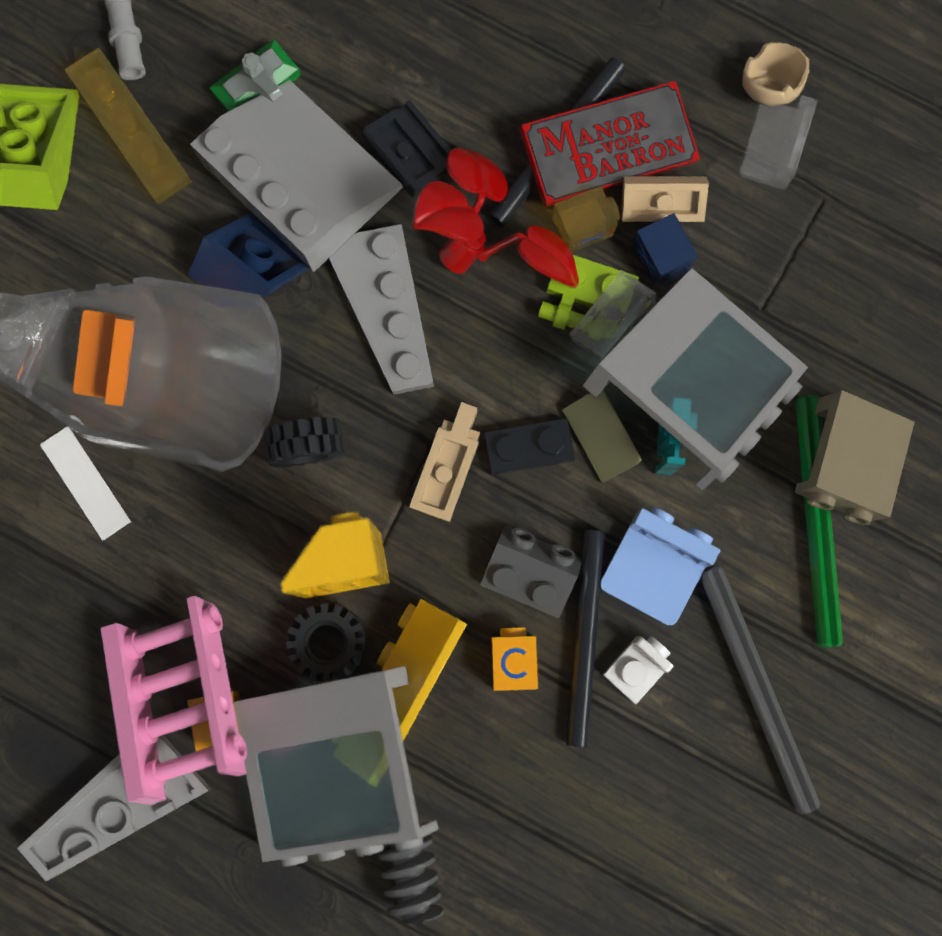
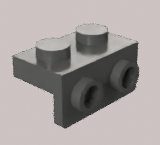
[480,527,582,618]

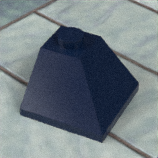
[188,212,310,301]

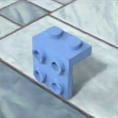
[600,507,721,625]

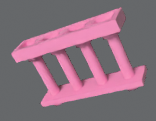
[101,596,247,804]

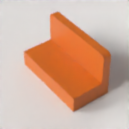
[73,309,136,406]

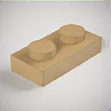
[621,176,709,222]

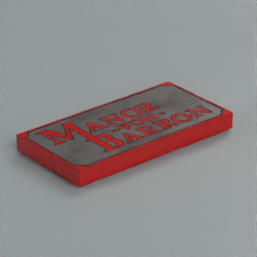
[519,81,700,208]

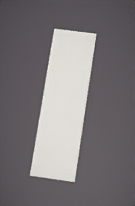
[40,426,131,541]

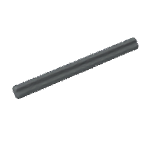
[700,567,820,814]

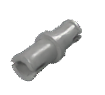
[105,0,146,80]

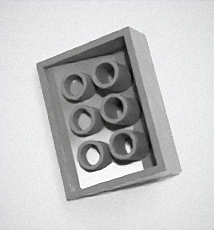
[190,80,403,272]

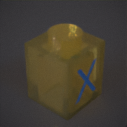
[552,186,620,252]

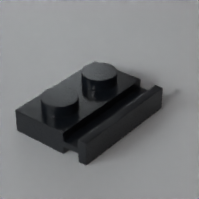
[362,100,451,198]

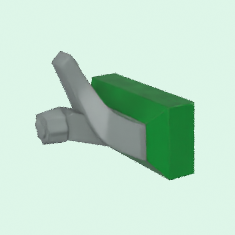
[210,39,301,112]

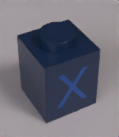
[632,213,698,286]

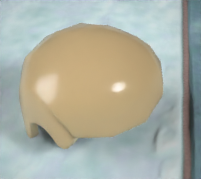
[742,42,809,107]

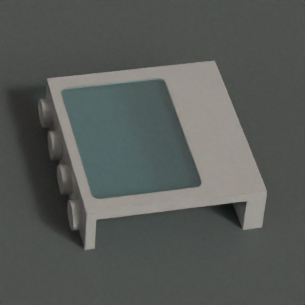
[583,268,808,491]
[233,666,438,867]

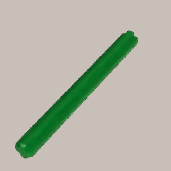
[796,395,843,648]

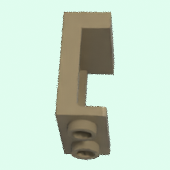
[795,390,915,525]

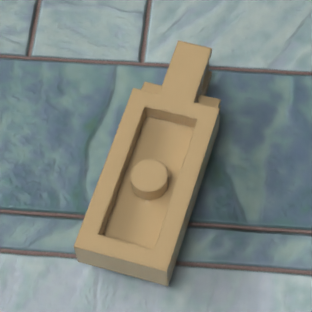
[409,402,480,523]

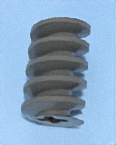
[378,834,444,924]

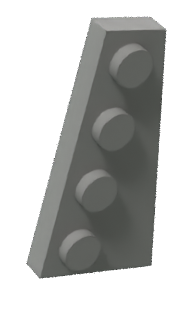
[329,224,434,395]
[17,735,211,881]

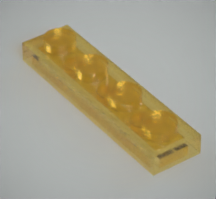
[64,48,192,204]

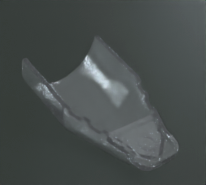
[0,276,282,472]

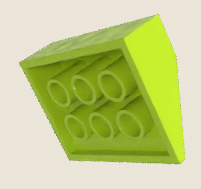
[0,84,79,210]

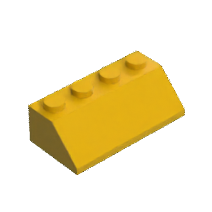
[282,512,390,599]
[333,599,467,786]

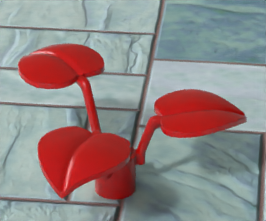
[413,147,579,288]

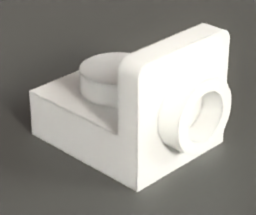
[602,636,674,704]

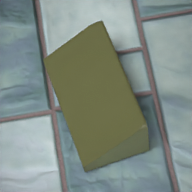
[562,390,642,483]

